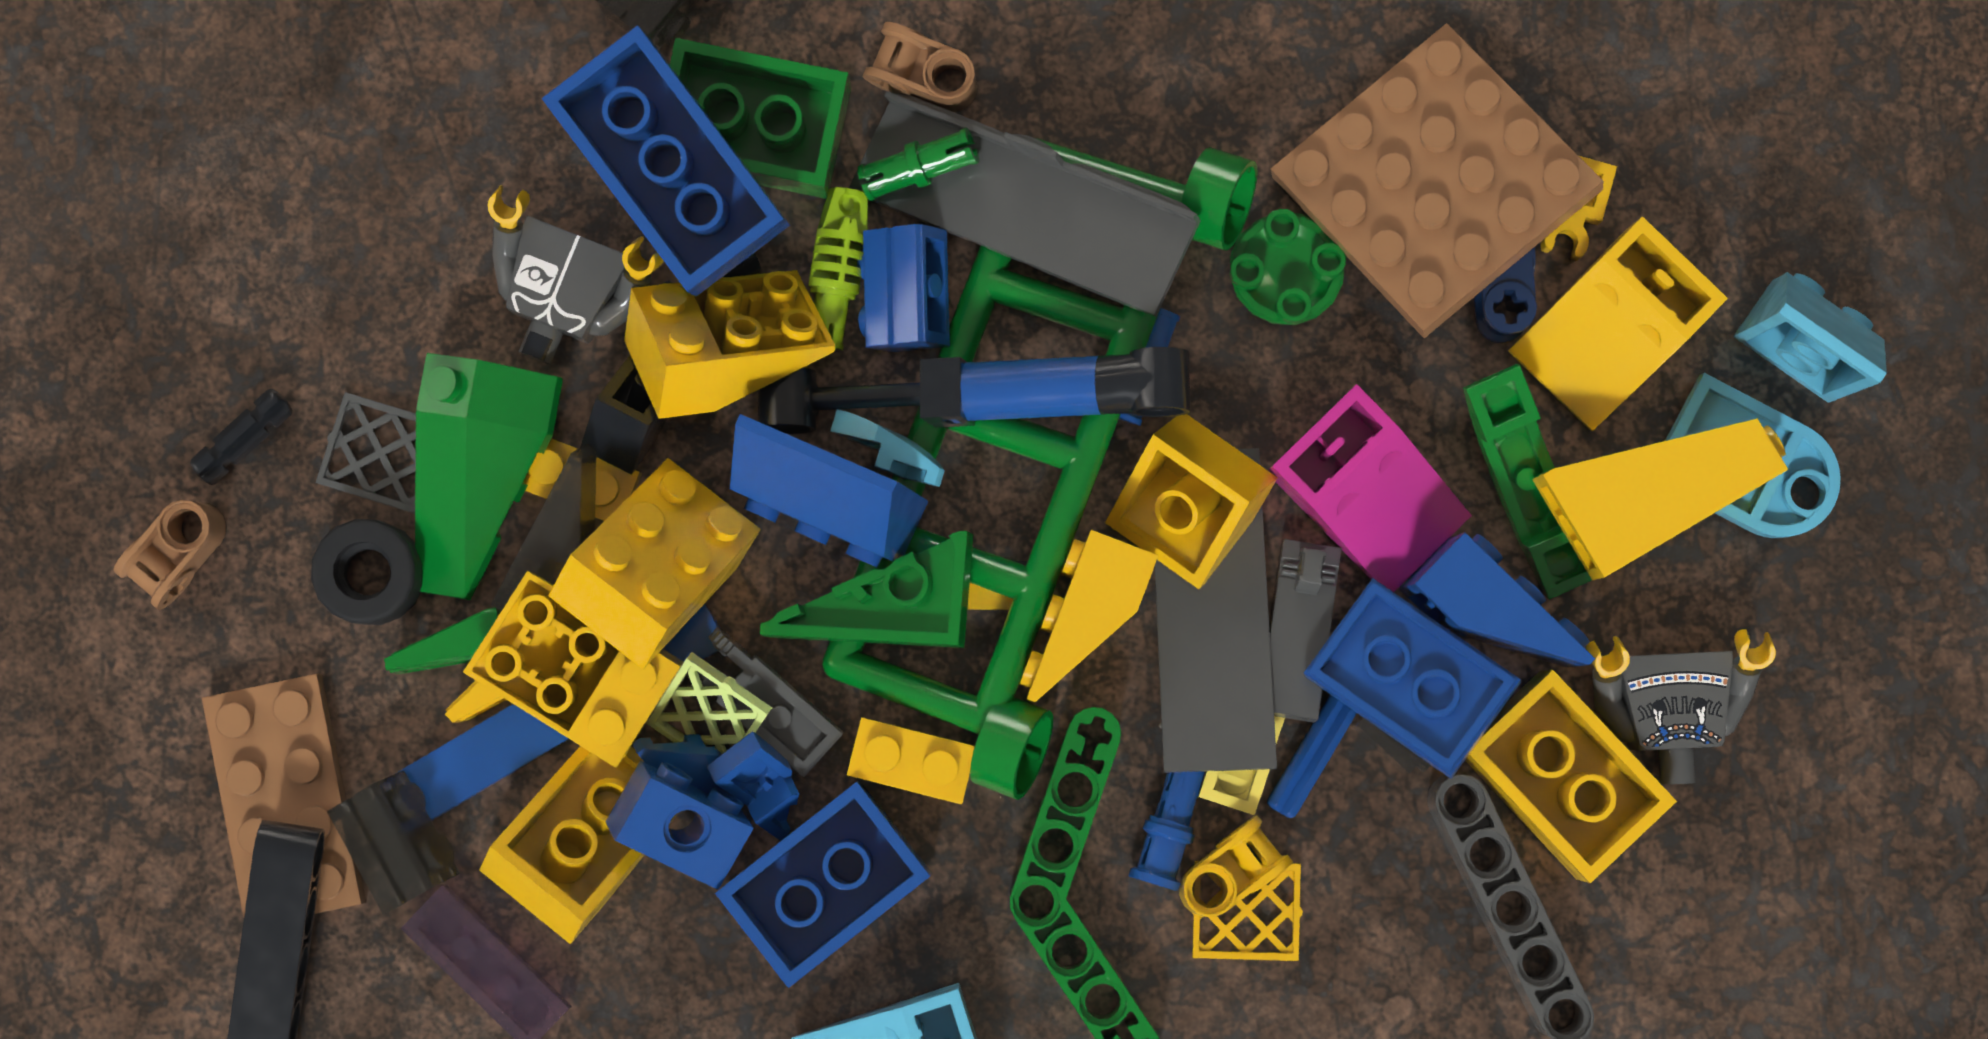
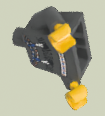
[1586,629,1776,785]

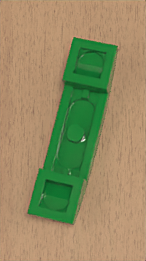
[1463,364,1592,600]

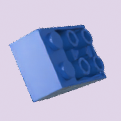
[1399,532,1596,667]

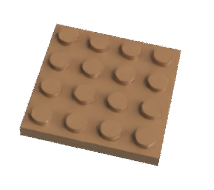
[1270,23,1604,338]

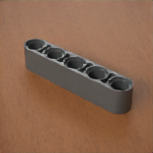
[1427,774,1594,1039]

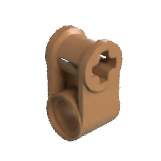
[862,22,978,112]
[113,500,226,610]

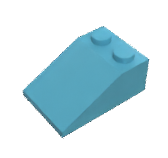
[1733,272,1887,403]

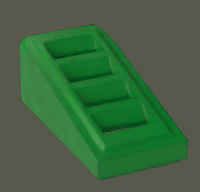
[384,606,503,675]

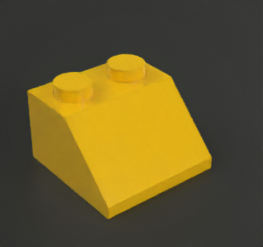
[1105,414,1278,589]

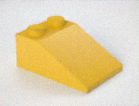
[479,746,678,944]

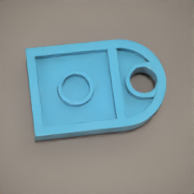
[1665,373,1841,538]

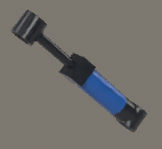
[758,347,1190,434]

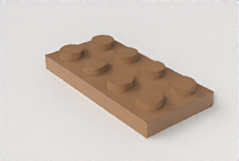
[202,674,366,917]

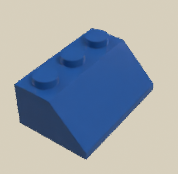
[730,414,928,568]

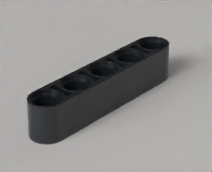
[227,820,325,1039]

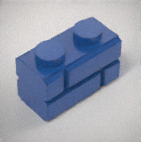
[857,224,950,352]

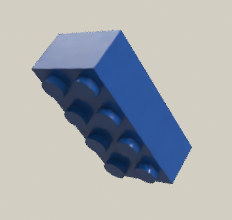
[541,25,790,296]

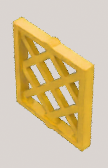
[1192,860,1303,961]

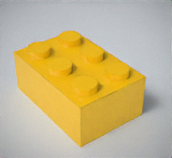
[548,458,761,669]
[1465,670,1677,883]

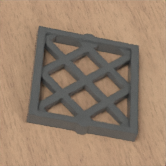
[315,392,416,514]

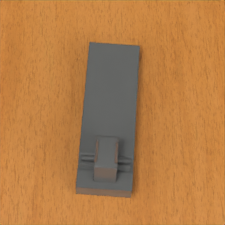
[1269,539,1342,723]

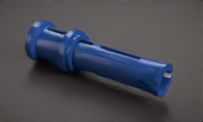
[1128,771,1205,892]

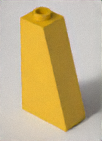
[1532,418,1788,580]

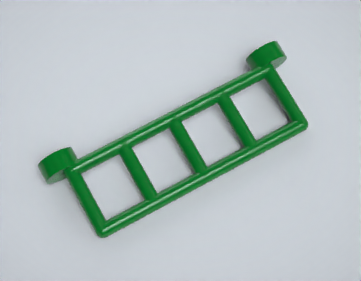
[822,138,1258,800]

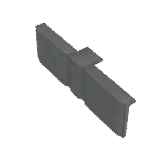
[849,91,1201,317]

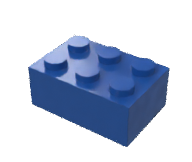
[715,780,932,988]

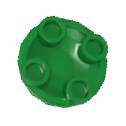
[1229,209,1346,325]

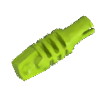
[808,186,868,351]

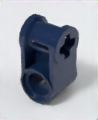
[1474,247,1537,344]

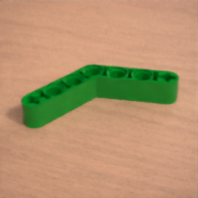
[1010,707,1159,1039]

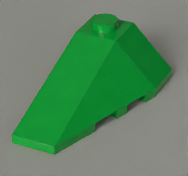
[415,353,563,600]

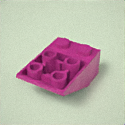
[1268,384,1472,592]

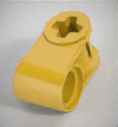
[1179,814,1293,917]

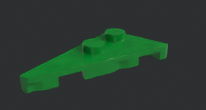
[760,531,973,648]

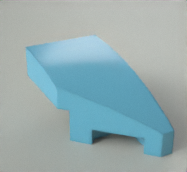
[830,409,945,487]

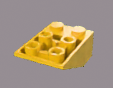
[1508,216,1728,431]
[624,270,836,419]
[1019,530,1159,703]
[463,570,684,768]

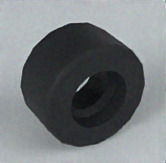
[311,519,422,625]

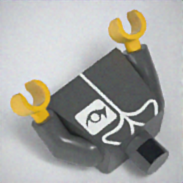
[488,185,664,365]

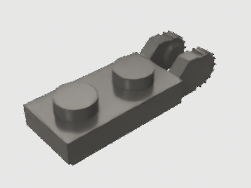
[697,627,843,777]

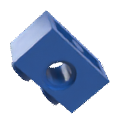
[605,760,754,890]

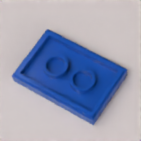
[1304,578,1521,779]

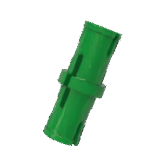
[857,127,979,201]

